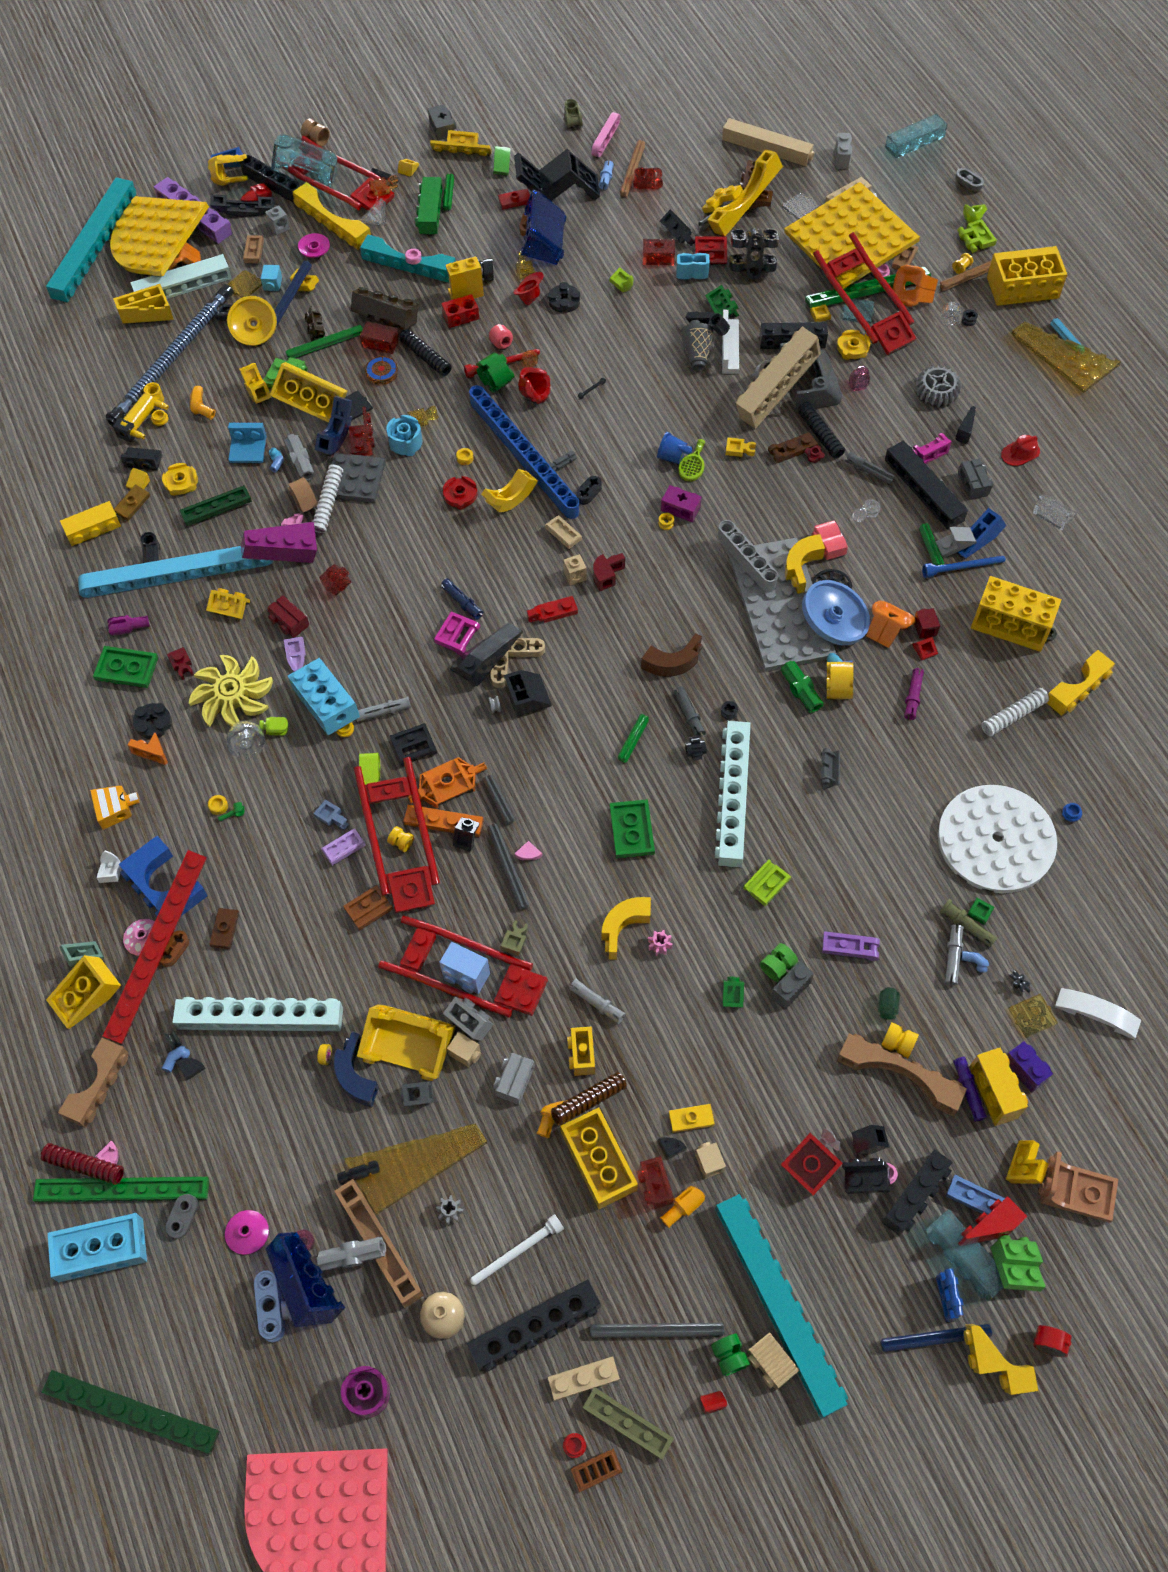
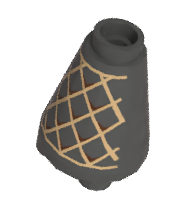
[681,320,714,370]

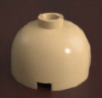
[420,1292,465,1339]

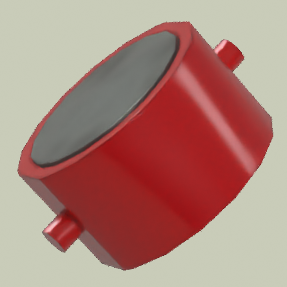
[1033,1325,1072,1357]

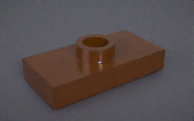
[209,908,239,949]

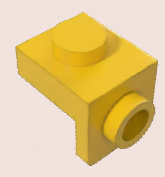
[290,268,319,292]

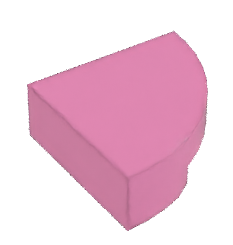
[281,513,304,526]
[515,841,542,861]
[95,1141,118,1164]

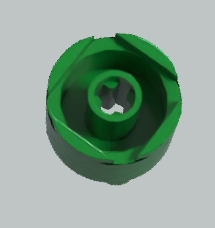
[476,353,515,393]

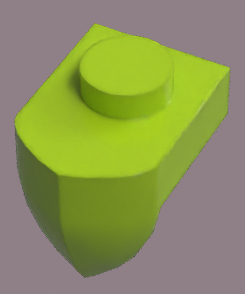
[963,204,987,223]
[609,267,634,292]

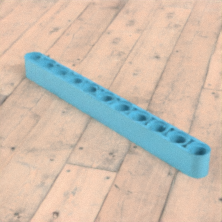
[78,546,273,598]

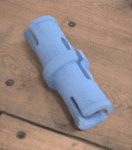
[598,161,614,190]

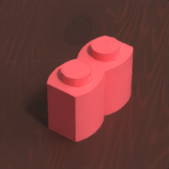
[812,521,848,560]

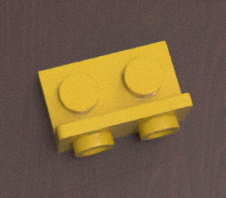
[206,588,250,619]

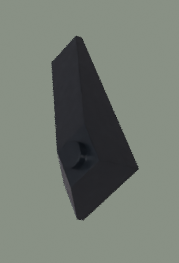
[450,623,523,687]

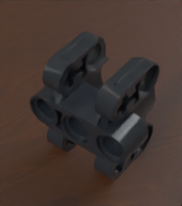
[729,228,779,279]

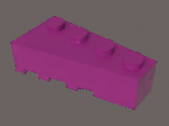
[241,522,317,563]

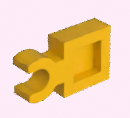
[725,438,756,457]

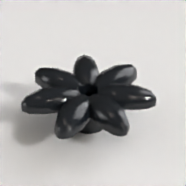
[1009,970,1031,993]

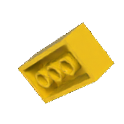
[561,1107,638,1209]

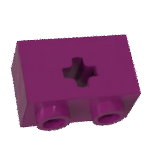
[661,485,702,523]

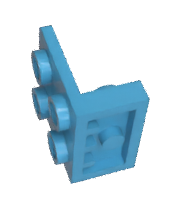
[228,423,267,463]

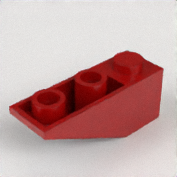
[958,1196,1027,1246]

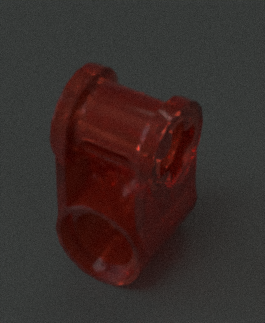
[633,167,663,189]

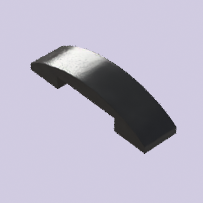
[210,194,274,217]

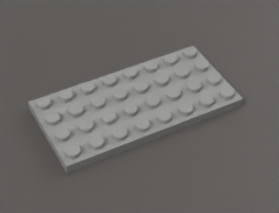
[728,538,836,672]

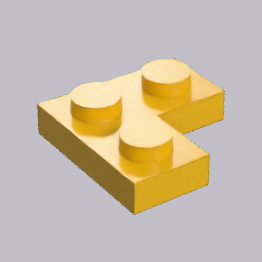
[702,185,743,214]
[1006,1140,1049,1184]

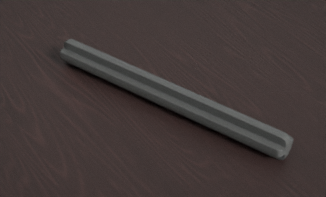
[590,1323,724,1338]

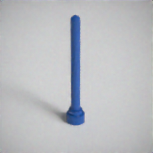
[922,556,1006,578]

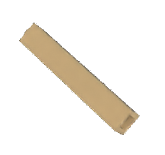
[722,118,815,166]

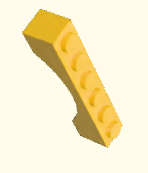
[707,149,783,236]
[293,182,371,250]

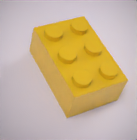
[969,1047,1028,1126]

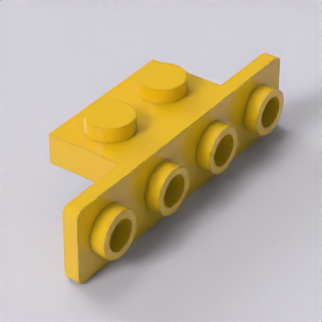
[430,130,492,156]

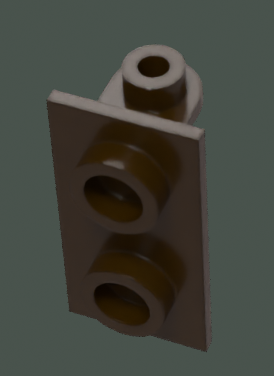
[305,306,325,341]

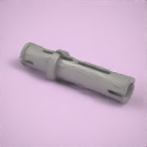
[356,697,411,722]
[944,925,964,986]
[569,979,626,1024]

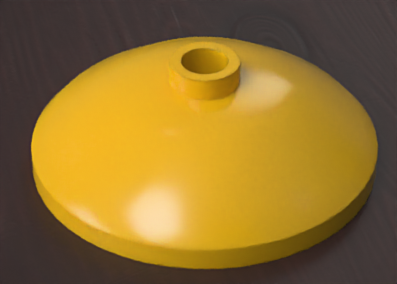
[227,296,277,346]

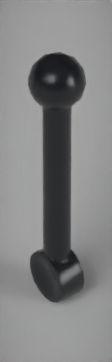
[578,377,606,399]

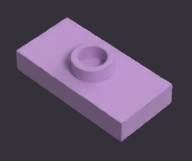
[321,828,366,866]

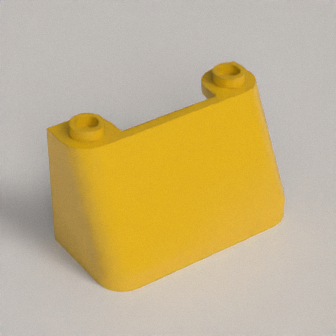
[357,1005,455,1081]

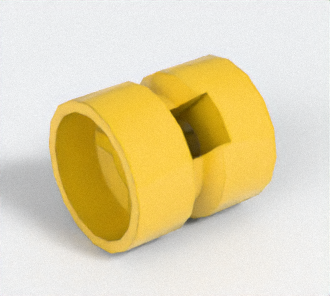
[881,1022,919,1059]

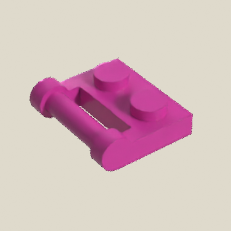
[434,612,480,655]

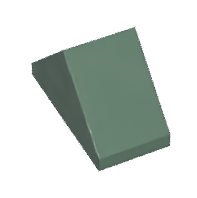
[59,941,104,969]

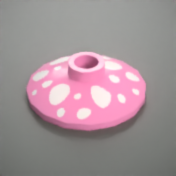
[123,919,155,956]

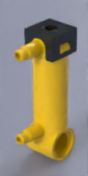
[113,382,169,443]

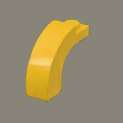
[481,469,538,512]
[785,534,825,594]
[601,897,651,960]

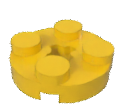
[837,330,871,360]
[162,463,198,496]

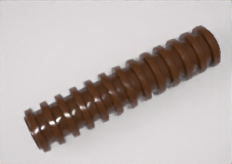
[551,1072,627,1126]

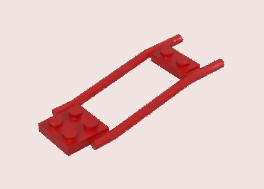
[275,136,394,215]
[813,232,917,355]
[354,757,440,913]
[378,915,548,1018]

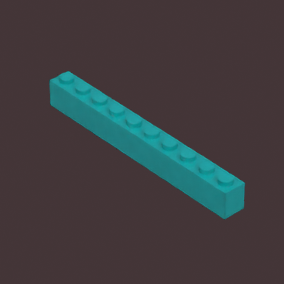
[46,177,136,302]
[715,1194,848,1419]

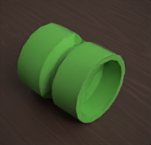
[760,943,798,982]

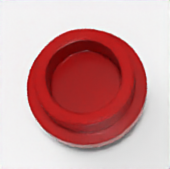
[563,1433,586,1458]

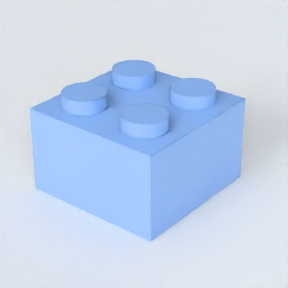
[440,942,490,994]

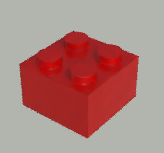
[781,1133,843,1196]

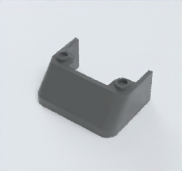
[779,342,842,412]

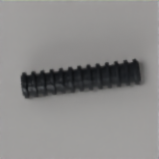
[399,329,452,376]
[798,402,845,459]

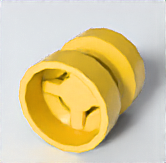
[387,826,414,852]

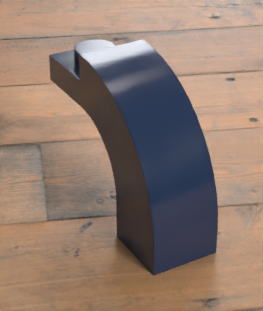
[315,396,353,455]
[334,1032,379,1107]

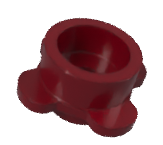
[805,445,825,463]

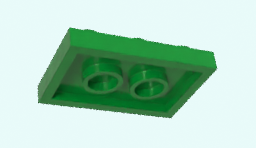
[93,646,159,688]
[609,799,655,858]

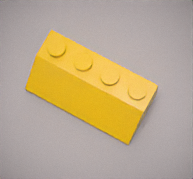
[270,362,348,423]

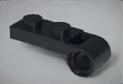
[685,311,730,336]

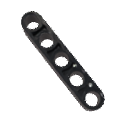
[239,155,300,202]

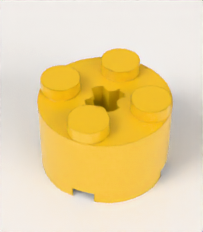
[827,662,853,699]

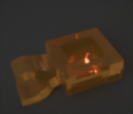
[369,175,398,197]

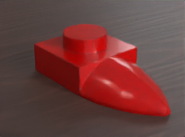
[240,183,272,201]

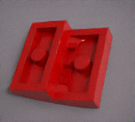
[695,236,727,264]

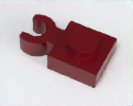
[167,647,194,680]

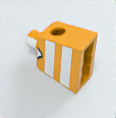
[90,786,140,830]

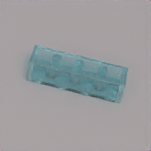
[885,114,948,158]
[926,1209,1004,1301]

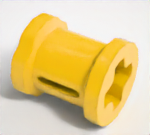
[952,253,974,274]

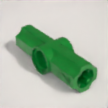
[780,661,824,713]

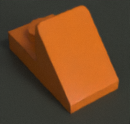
[128,733,168,765]

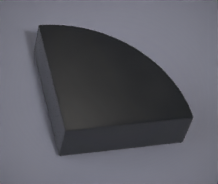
[176,1058,206,1080]
[658,1137,687,1159]

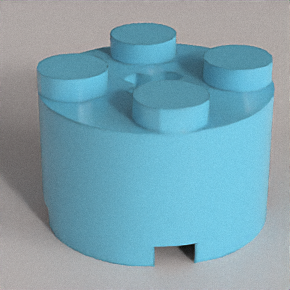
[386,415,423,456]

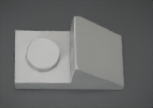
[936,527,977,558]

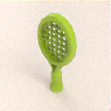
[678,439,705,482]

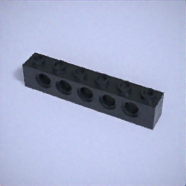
[467,1279,601,1373]

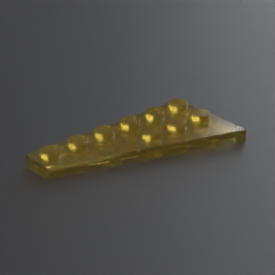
[1012,321,1121,393]

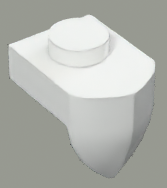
[97,850,122,883]

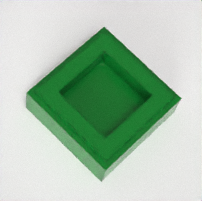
[967,898,995,925]

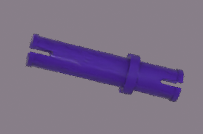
[953,1057,988,1122]

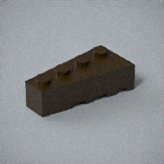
[350,287,419,330]

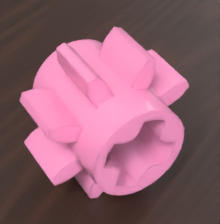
[648,930,672,956]

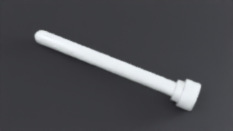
[470,1214,564,1285]

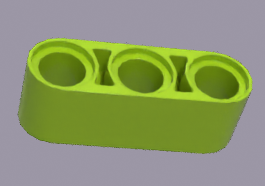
[359,753,380,804]

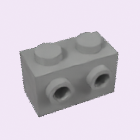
[443,997,494,1041]

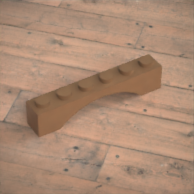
[837,1033,967,1117]
[334,1179,424,1308]

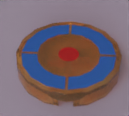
[365,356,398,385]

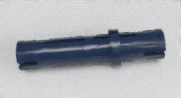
[441,578,484,620]

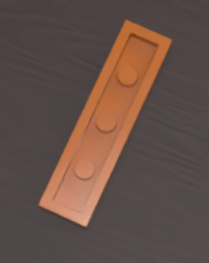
[404,804,484,837]

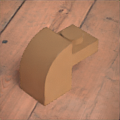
[287,477,318,512]

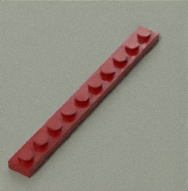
[102,850,207,1045]

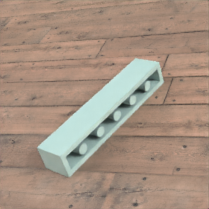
[130,254,232,299]

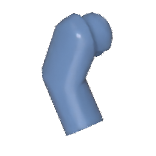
[961,951,989,973]
[161,1046,190,1073]

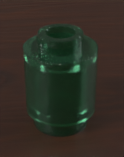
[878,987,901,1020]

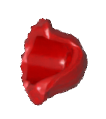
[518,367,551,404]

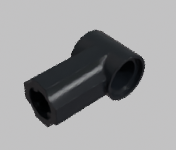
[140,532,160,563]

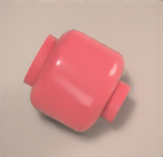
[489,324,513,349]

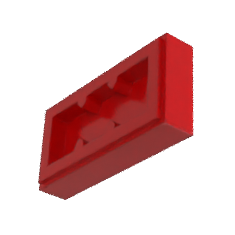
[498,188,532,210]

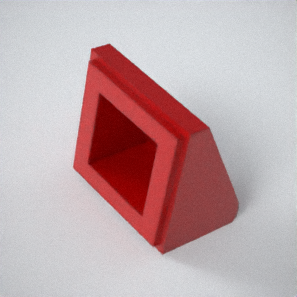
[912,637,938,660]
[700,1391,728,1415]

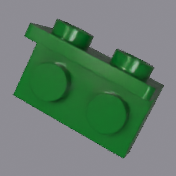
[705,285,739,317]

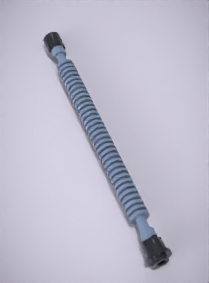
[106,284,234,426]

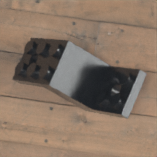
[514,149,600,204]

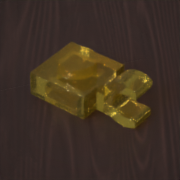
[516,251,535,280]
[407,406,439,427]

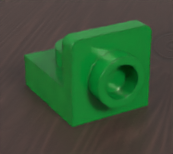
[722,976,744,1007]

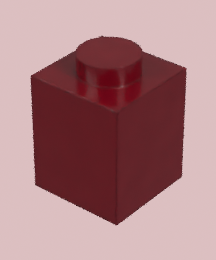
[914,608,940,639]

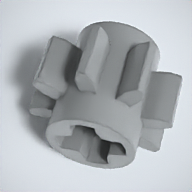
[436,1195,464,1225]

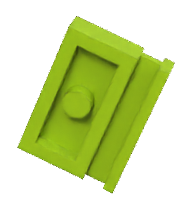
[743,860,791,907]

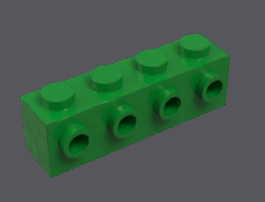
[415,177,443,234]

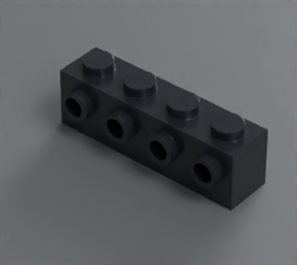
[759,322,828,349]
[882,1149,953,1236]

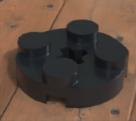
[548,282,580,313]
[133,703,172,739]

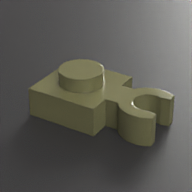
[500,920,528,956]

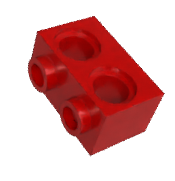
[441,294,479,328]

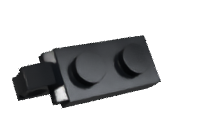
[660,209,695,246]

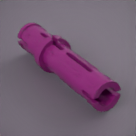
[904,668,924,720]

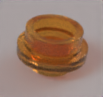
[522,350,538,367]

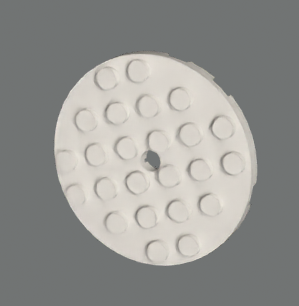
[938,785,1057,893]

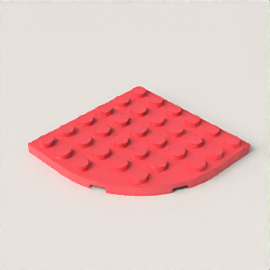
[245,1448,388,1572]

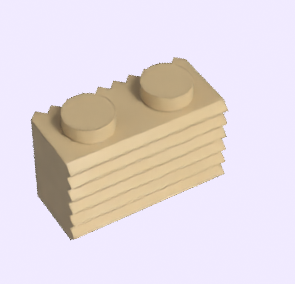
[747,1332,799,1390]

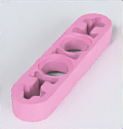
[591,112,620,157]

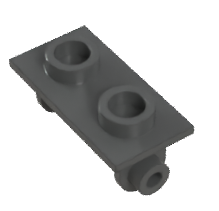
[820,748,840,790]

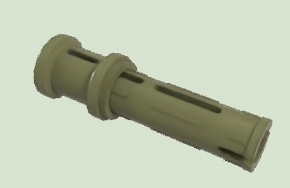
[939,899,998,948]

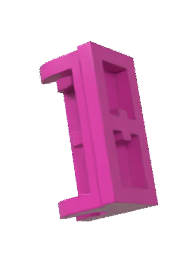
[913,433,952,464]

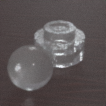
[852,499,881,522]

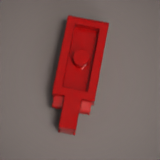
[527,596,578,623]

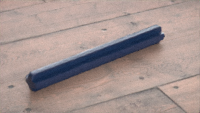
[275,261,312,327]
[881,1324,992,1352]

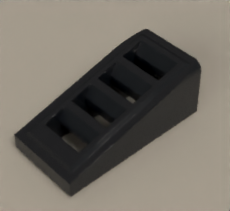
[955,406,976,444]

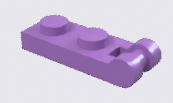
[822,931,880,961]

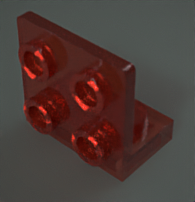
[349,407,375,456]

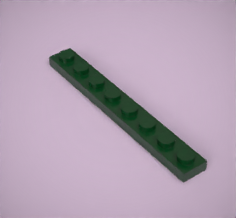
[41,1370,220,1455]

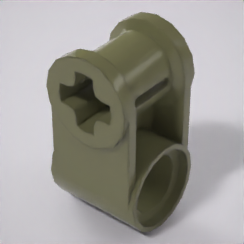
[564,99,583,129]

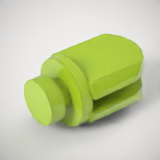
[259,717,288,736]

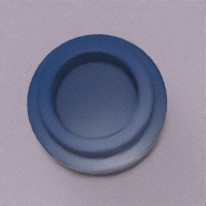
[1062,803,1082,822]

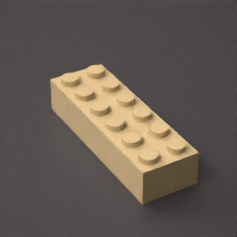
[736,326,821,429]

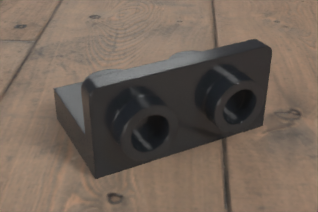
[120,447,163,471]
[842,1158,890,1194]

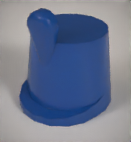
[657,432,692,464]

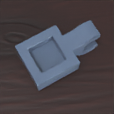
[313,799,349,831]

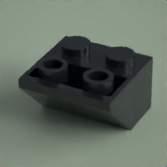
[504,670,552,717]

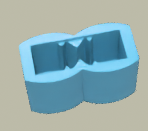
[676,253,709,279]

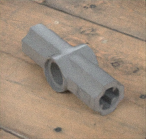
[284,434,315,482]
[317,1237,386,1271]

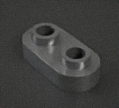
[955,168,984,192]
[166,1194,199,1238]

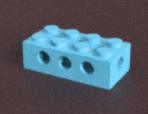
[288,658,360,735]
[48,1213,147,1282]

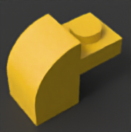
[239,363,272,404]

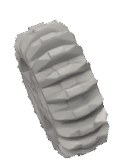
[915,365,961,407]

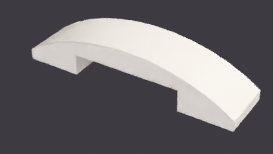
[1055,988,1141,1039]

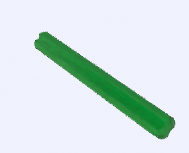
[286,325,363,359]

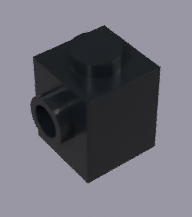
[851,1125,889,1155]

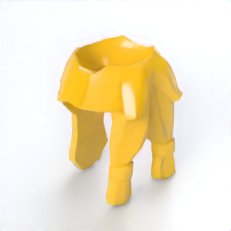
[208,154,248,186]

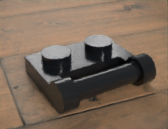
[390,723,437,766]

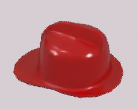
[513,272,544,305]
[1001,434,1040,466]

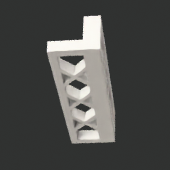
[722,310,739,374]

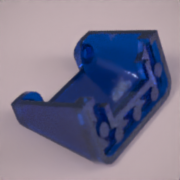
[521,189,567,265]

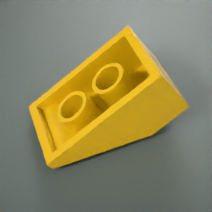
[46,955,121,1029]

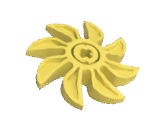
[189,655,273,728]

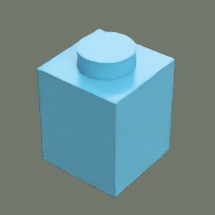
[261,265,282,291]

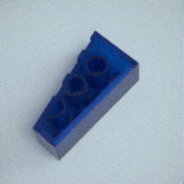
[266,1232,345,1327]

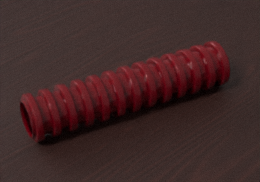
[41,1143,124,1185]

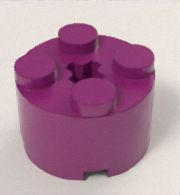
[341,1366,390,1418]

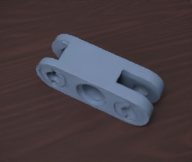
[254,1271,285,1343]

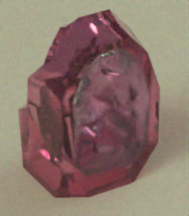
[849,366,870,391]

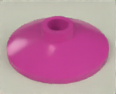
[298,233,330,258]
[225,1210,269,1255]

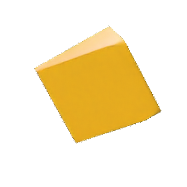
[398,159,419,176]
[126,468,150,489]

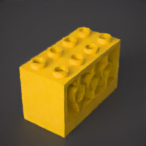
[987,246,1068,306]
[971,576,1062,652]

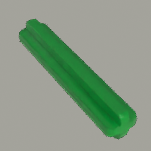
[443,173,454,211]
[919,523,944,566]
[618,714,649,763]

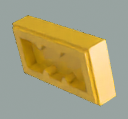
[669,1104,715,1133]

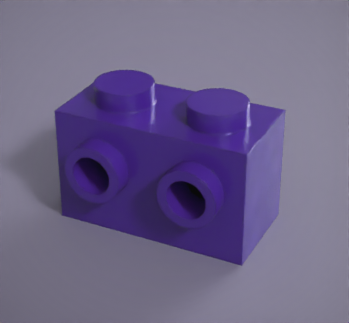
[1007,1041,1053,1093]

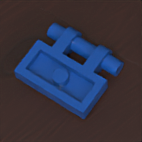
[936,1268,964,1323]

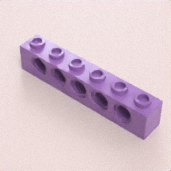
[154,177,232,244]

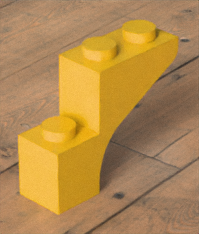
[964,1324,1038,1395]

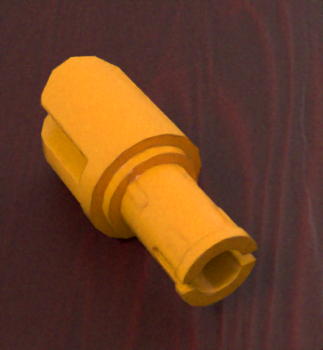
[660,1186,705,1228]

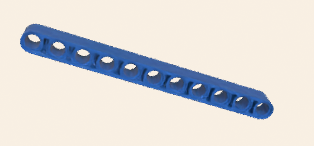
[469,385,579,519]

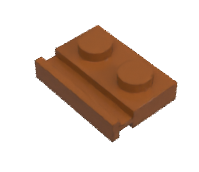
[343,885,393,931]

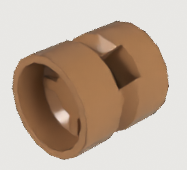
[301,119,330,147]

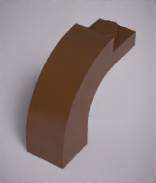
[641,633,703,677]

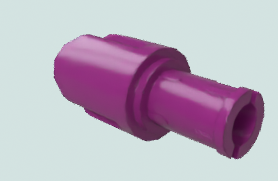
[107,615,150,636]

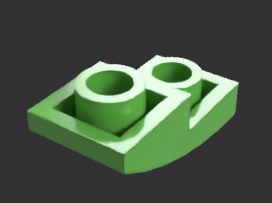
[493,146,510,176]

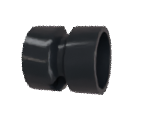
[478,259,494,281]

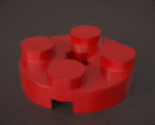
[443,476,478,510]

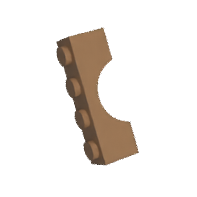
[58,1038,129,1128]

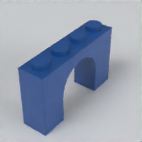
[119,836,208,916]

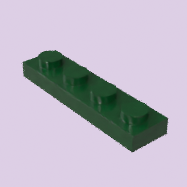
[179,485,252,526]

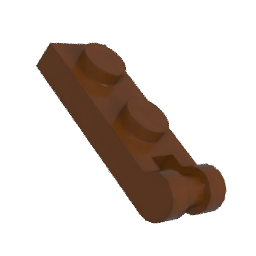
[768,432,818,463]

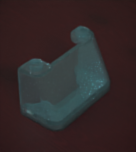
[271,134,338,188]

